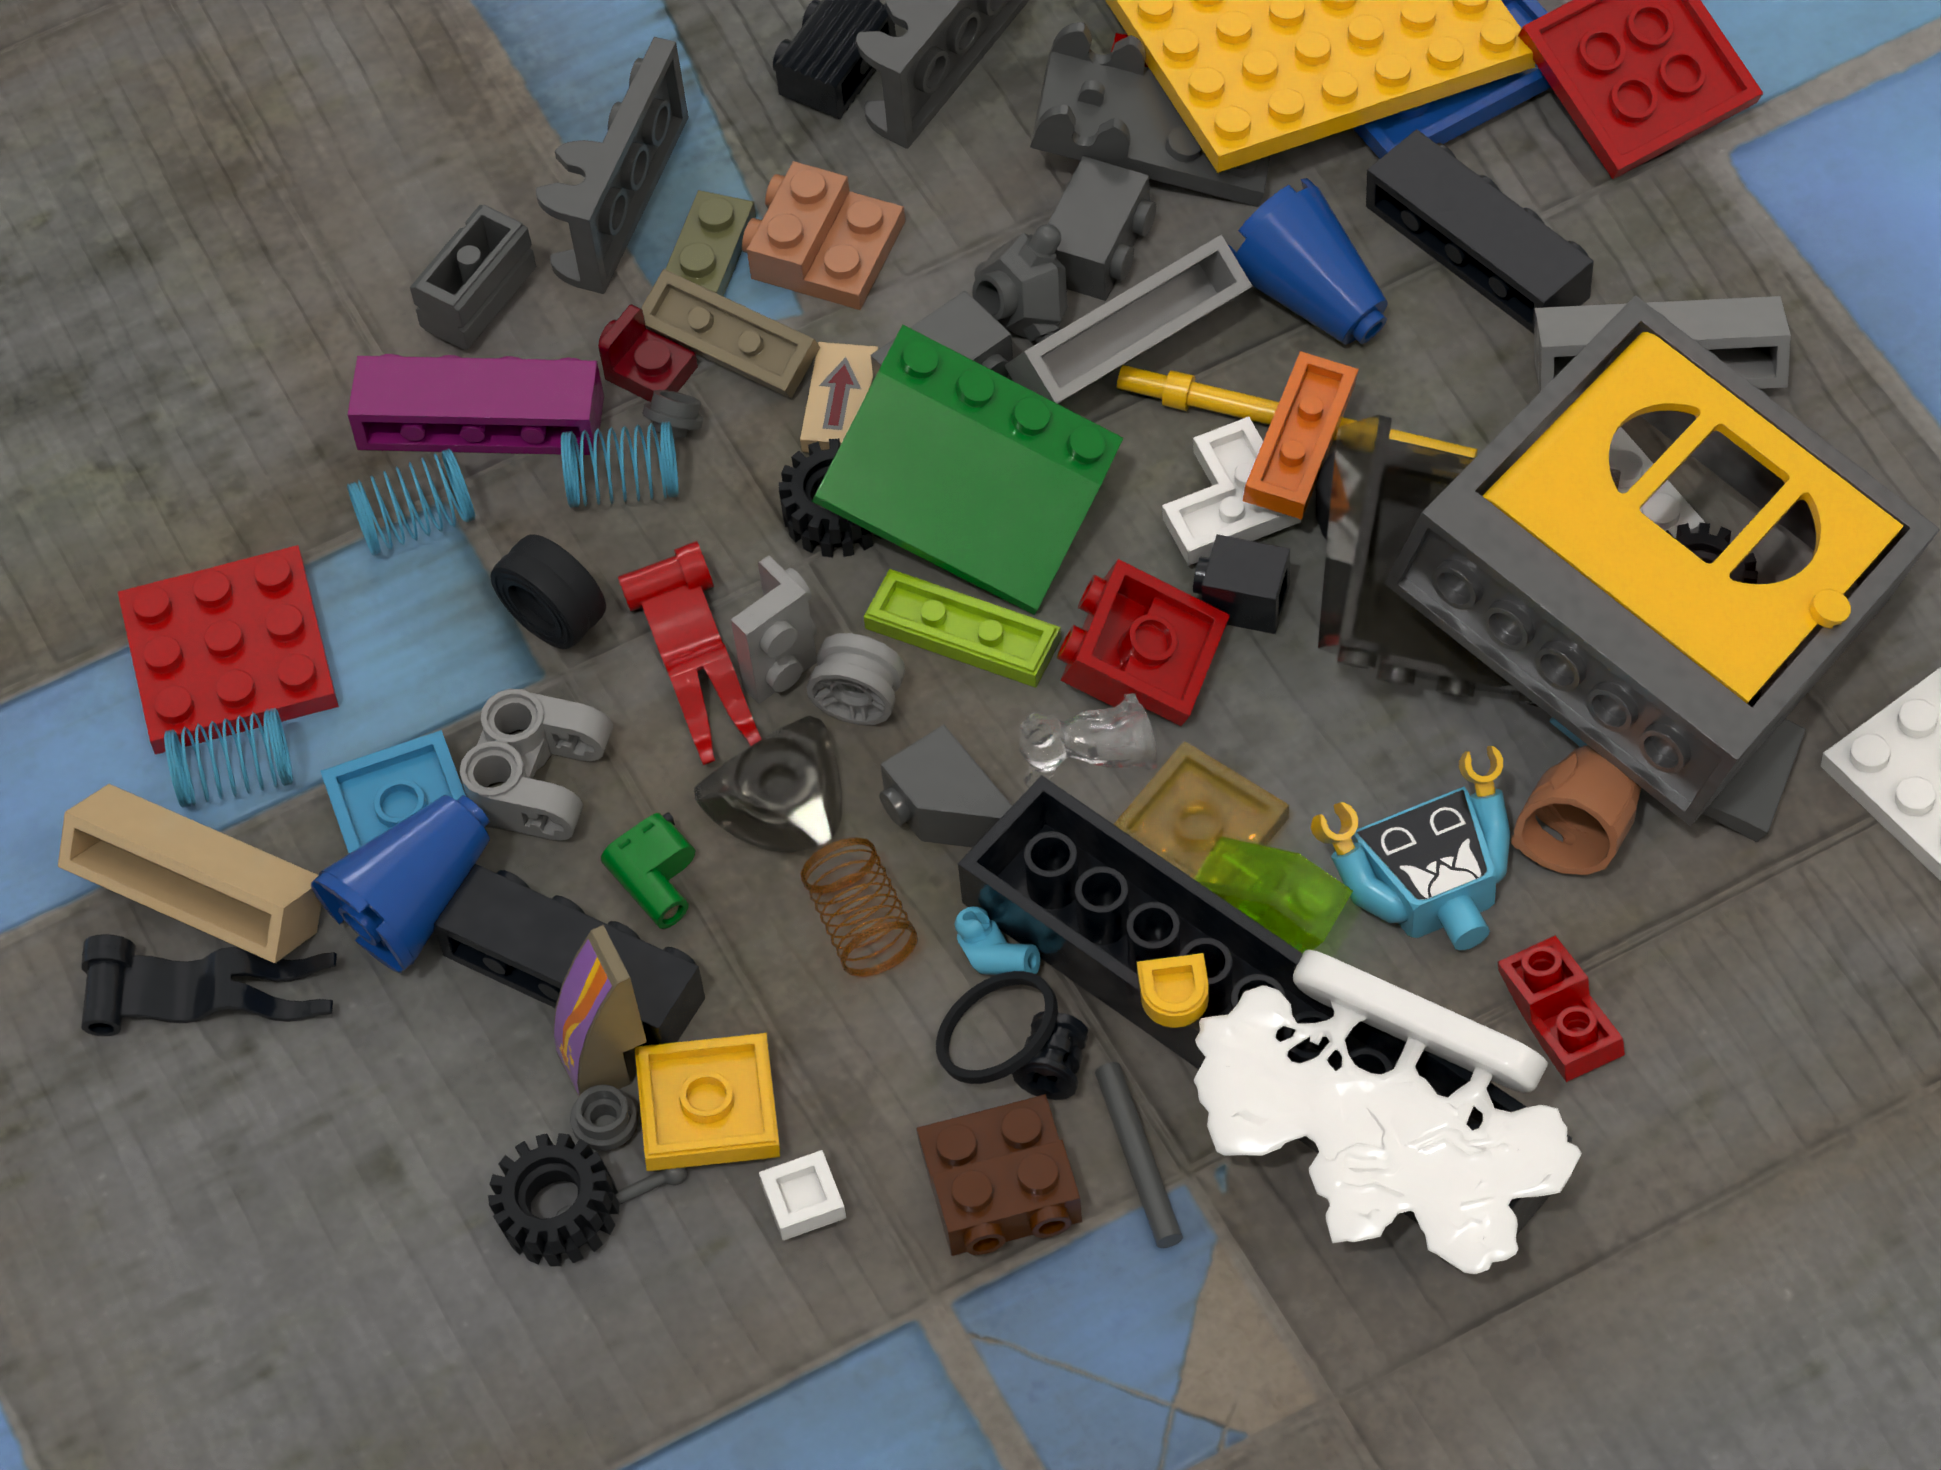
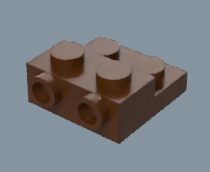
[916,1094,1082,1256]

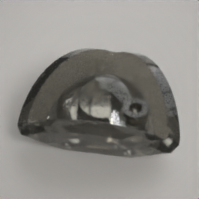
[694,715,842,852]

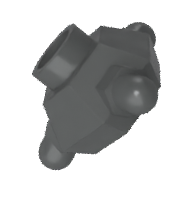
[972,224,1068,343]

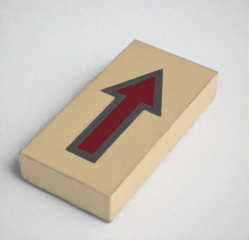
[800,342,878,453]

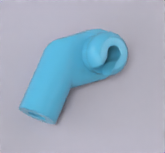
[954,906,1040,975]

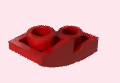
[1497,935,1625,1082]

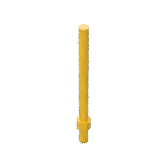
[1117,365,1478,470]

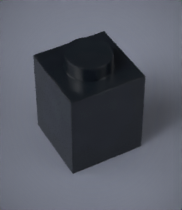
[1193,534,1290,634]

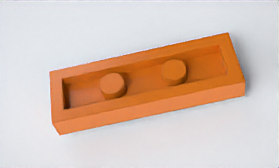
[1243,351,1359,520]

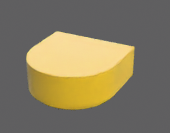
[1137,953,1209,1028]

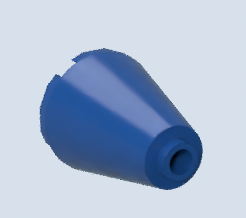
[1228,178,1388,344]
[311,795,490,973]

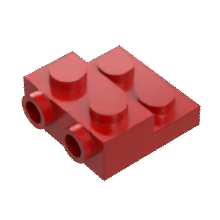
[1057,559,1230,726]

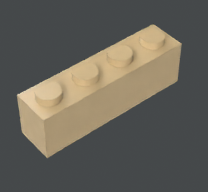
[58,784,321,963]

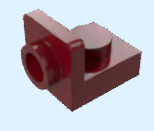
[598,304,698,402]

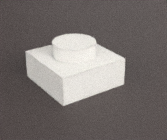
[759,1150,846,1241]

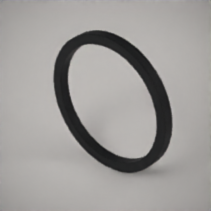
[936,971,1058,1084]

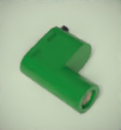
[601,812,696,929]

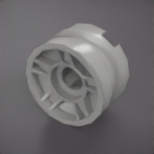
[806,633,905,725]

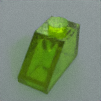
[1194,836,1353,953]

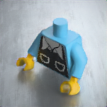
[1311,746,1511,950]

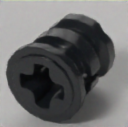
[1012,1011,1088,1100]

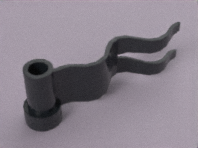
[81,934,337,1036]

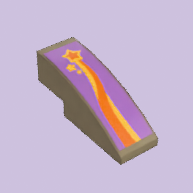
[554,925,647,1097]

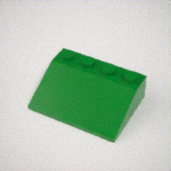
[812,324,1123,615]

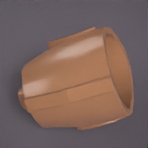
[1511,745,1641,875]

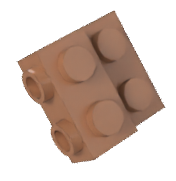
[742,161,905,310]

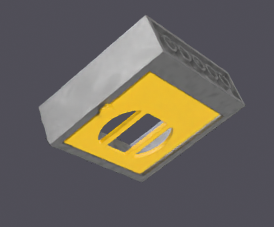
[1384,295,1940,826]

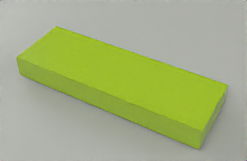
[864,569,1061,688]

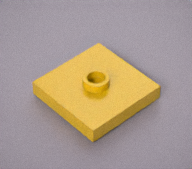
[635,1033,780,1171]

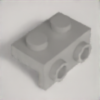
[731,555,817,704]

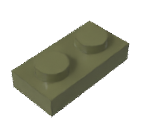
[666,190,756,297]

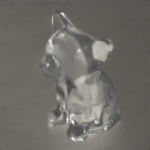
[1019,693,1158,789]

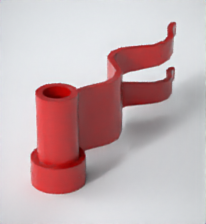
[618,541,763,765]

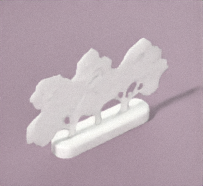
[1194,950,1582,1274]

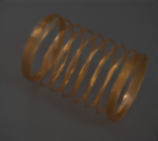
[800,837,918,977]

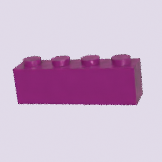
[347,354,604,455]

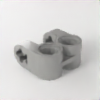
[459,689,613,841]

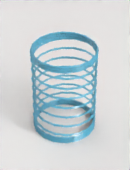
[561,421,678,508]
[347,448,476,556]
[164,708,293,808]

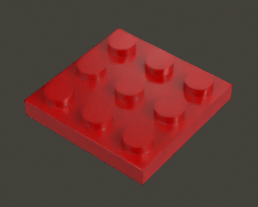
[1518,0,1763,179]
[118,545,339,755]

